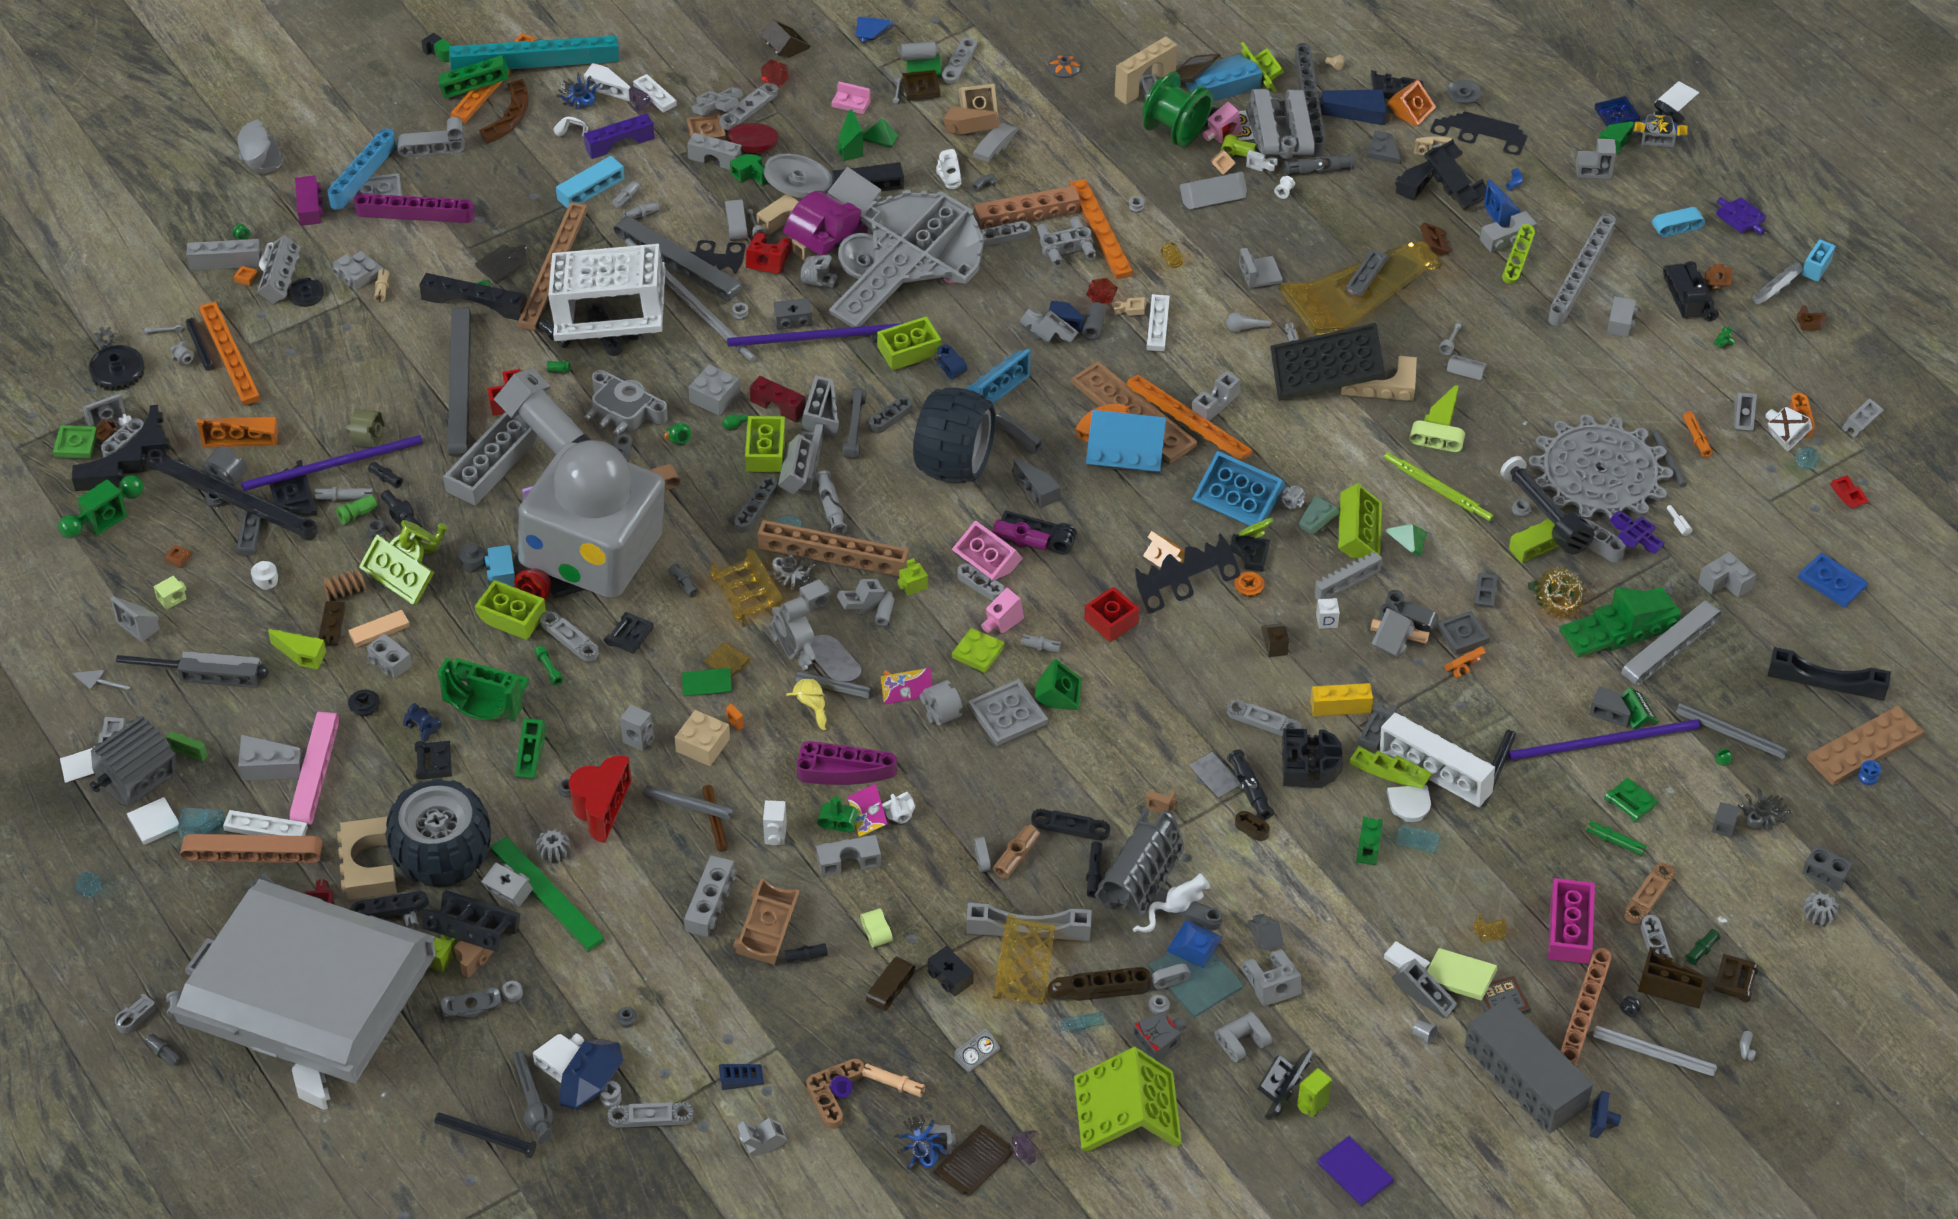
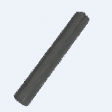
[796,671,871,698]

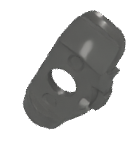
[441,987,502,1018]

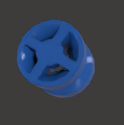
[1858,760,1881,785]

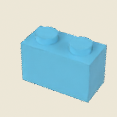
[1802,239,1836,282]
[485,545,515,586]

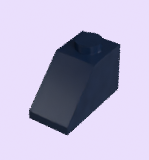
[1049,301,1084,332]

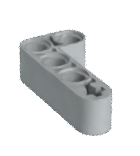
[397,117,465,157]

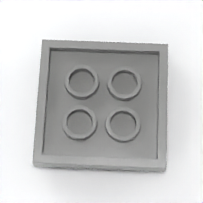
[968,679,1048,746]

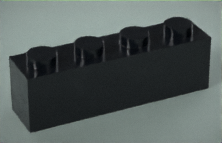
[832,162,904,192]

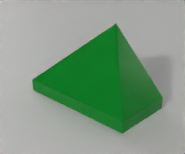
[863,118,898,148]

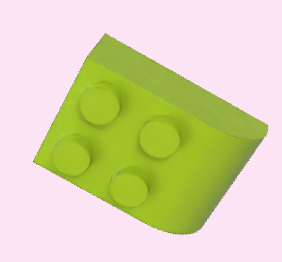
[877,316,942,371]
[745,416,785,472]
[475,580,546,640]

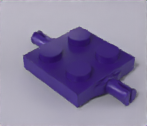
[1716,197,1766,235]

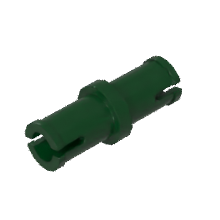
[1685,929,1721,965]

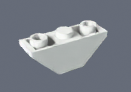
[292,1064,330,1110]

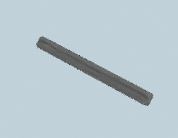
[1676,703,1788,759]

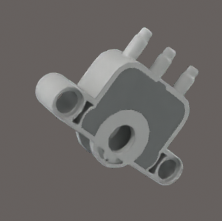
[584,370,668,436]
[769,597,816,671]

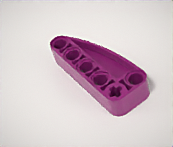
[797,741,897,785]

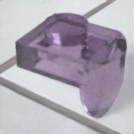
[629,86,652,112]
[1011,1130,1037,1166]

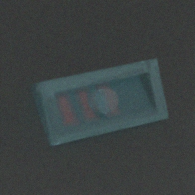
[1396,824,1440,853]

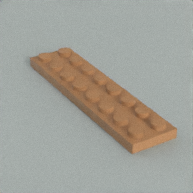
[1071,361,1197,464]

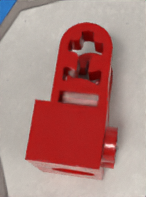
[746,232,792,274]

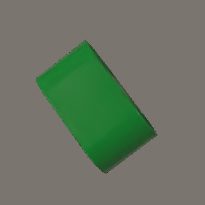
[817,796,858,832]

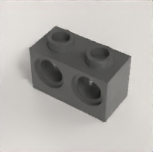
[1802,845,1853,891]

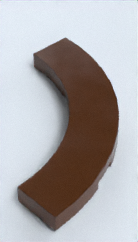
[479,78,528,144]

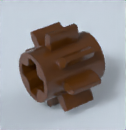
[95,419,119,442]

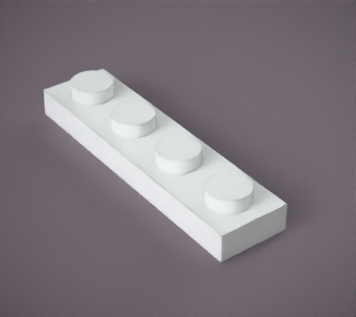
[1147,294,1170,351]
[223,810,308,836]

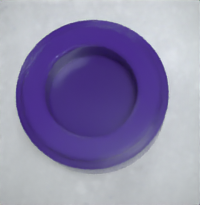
[830,1075,852,1098]

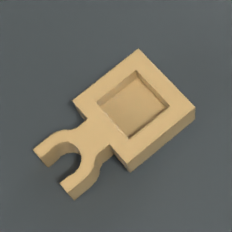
[1114,297,1146,316]

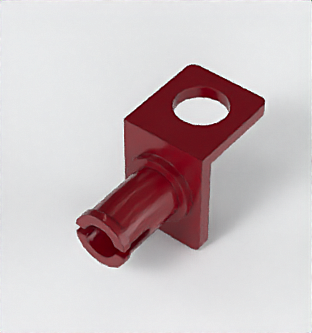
[305,879,335,905]

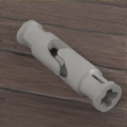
[815,470,847,535]

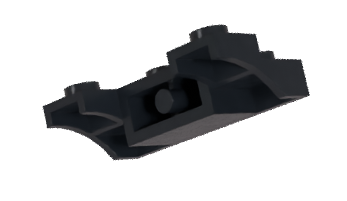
[1424,139,1487,210]

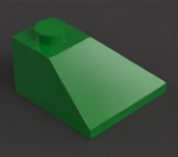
[836,109,863,161]
[1035,659,1082,710]

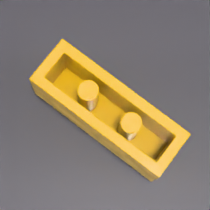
[1310,683,1373,716]

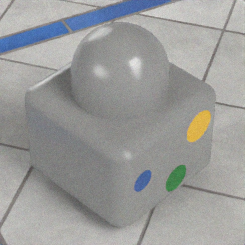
[518,440,665,598]

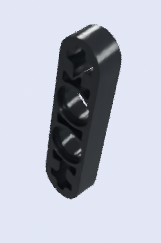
[587,303,622,356]

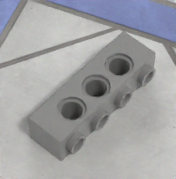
[684,856,737,937]

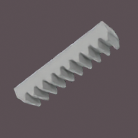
[1314,552,1382,600]

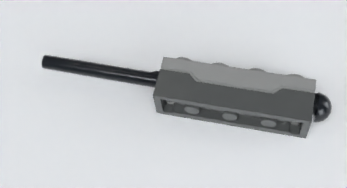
[116,652,269,688]

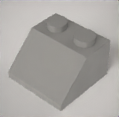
[1372,608,1415,659]

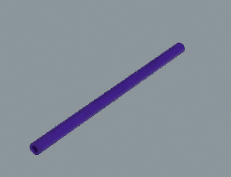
[727,323,904,347]
[241,435,423,491]
[1508,719,1700,761]

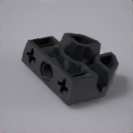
[1282,728,1343,788]

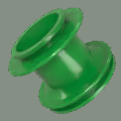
[1142,71,1213,147]

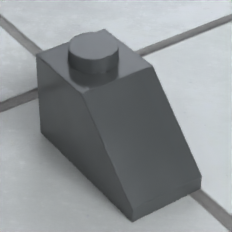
[1589,686,1630,728]

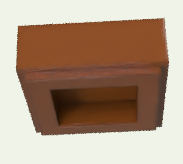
[164,545,192,568]

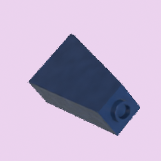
[1319,90,1386,125]

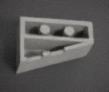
[800,375,839,438]
[238,735,303,781]

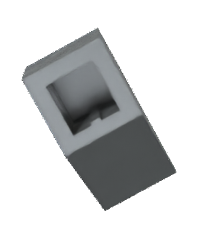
[1247,914,1284,950]

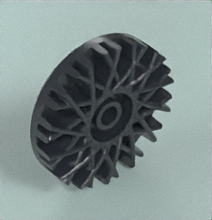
[89,345,145,391]

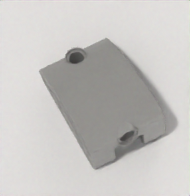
[1248,89,1314,159]

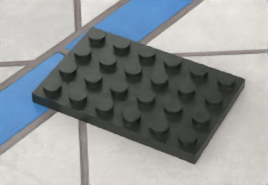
[1270,323,1386,401]

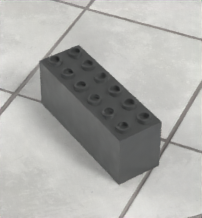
[1464,998,1593,1134]

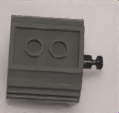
[90,716,176,807]

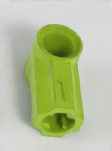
[1220,134,1257,157]

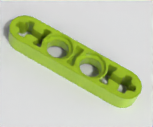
[1502,224,1535,284]

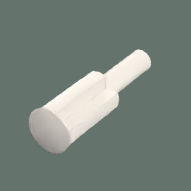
[1667,505,1693,536]

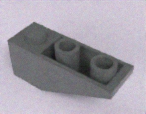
[1012,458,1060,508]

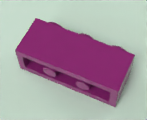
[295,175,324,226]

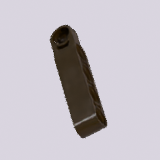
[1047,967,1150,1001]

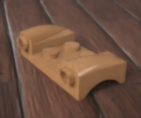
[733,878,800,965]

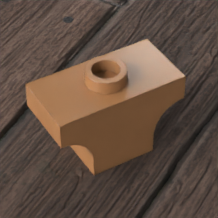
[454,941,494,978]

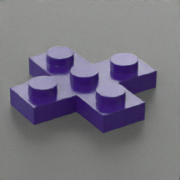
[1609,510,1665,554]

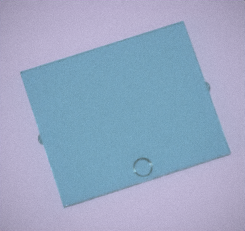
[1148,953,1244,1018]

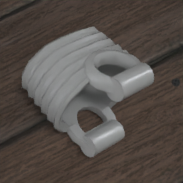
[800,255,838,288]

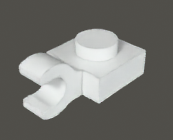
[1246,150,1278,171]

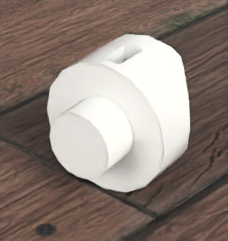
[251,561,278,590]

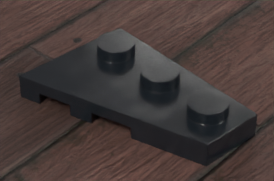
[1371,70,1424,98]

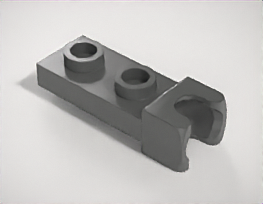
[1358,700,1397,751]

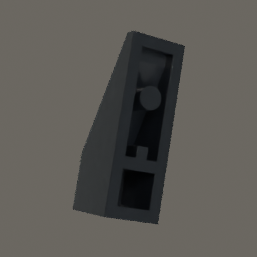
[1395,161,1434,201]

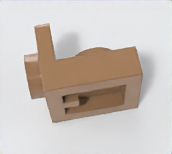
[1145,789,1178,814]

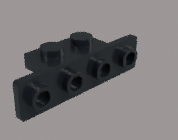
[1257,1049,1314,1120]

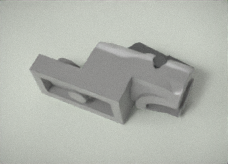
[1019,307,1078,342]

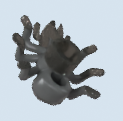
[1737,788,1792,831]

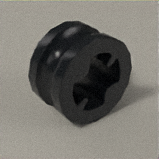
[1619,996,1641,1017]

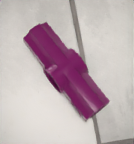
[992,520,1051,550]

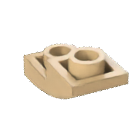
[1414,137,1452,155]

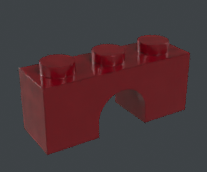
[750,375,806,422]

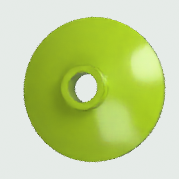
[1238,518,1273,538]

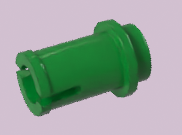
[547,360,571,374]

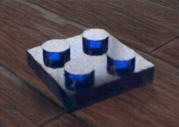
[1594,96,1641,127]

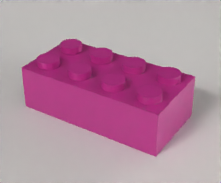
[1548,878,1595,964]

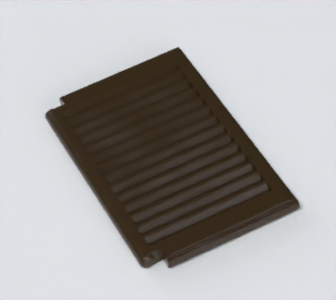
[1176,54,1221,83]
[933,1124,1013,1196]

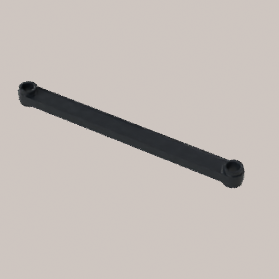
[147,449,317,540]

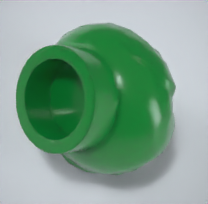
[665,422,691,445]

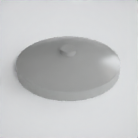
[764,154,833,198]

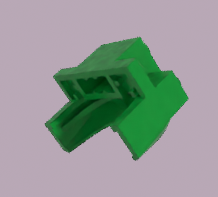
[437,657,529,722]

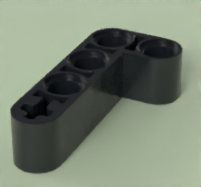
[1663,263,1706,318]

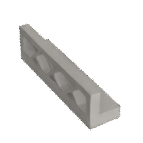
[799,424,824,491]

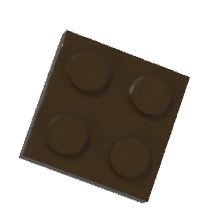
[902,70,941,101]

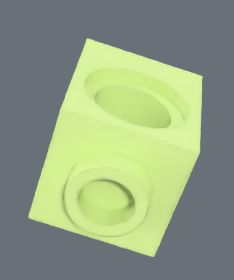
[154,576,186,610]

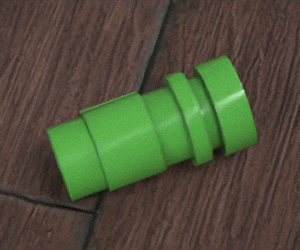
[336,495,377,525]

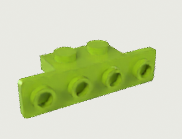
[1240,42,1284,93]

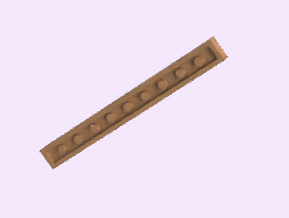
[518,202,587,331]

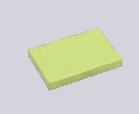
[1427,948,1497,1001]

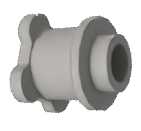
[170,341,194,366]

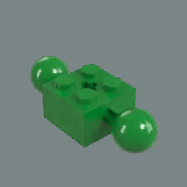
[58,475,144,539]

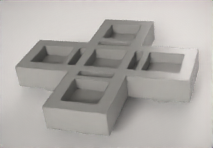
[691,87,743,116]

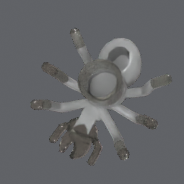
[767,549,816,590]

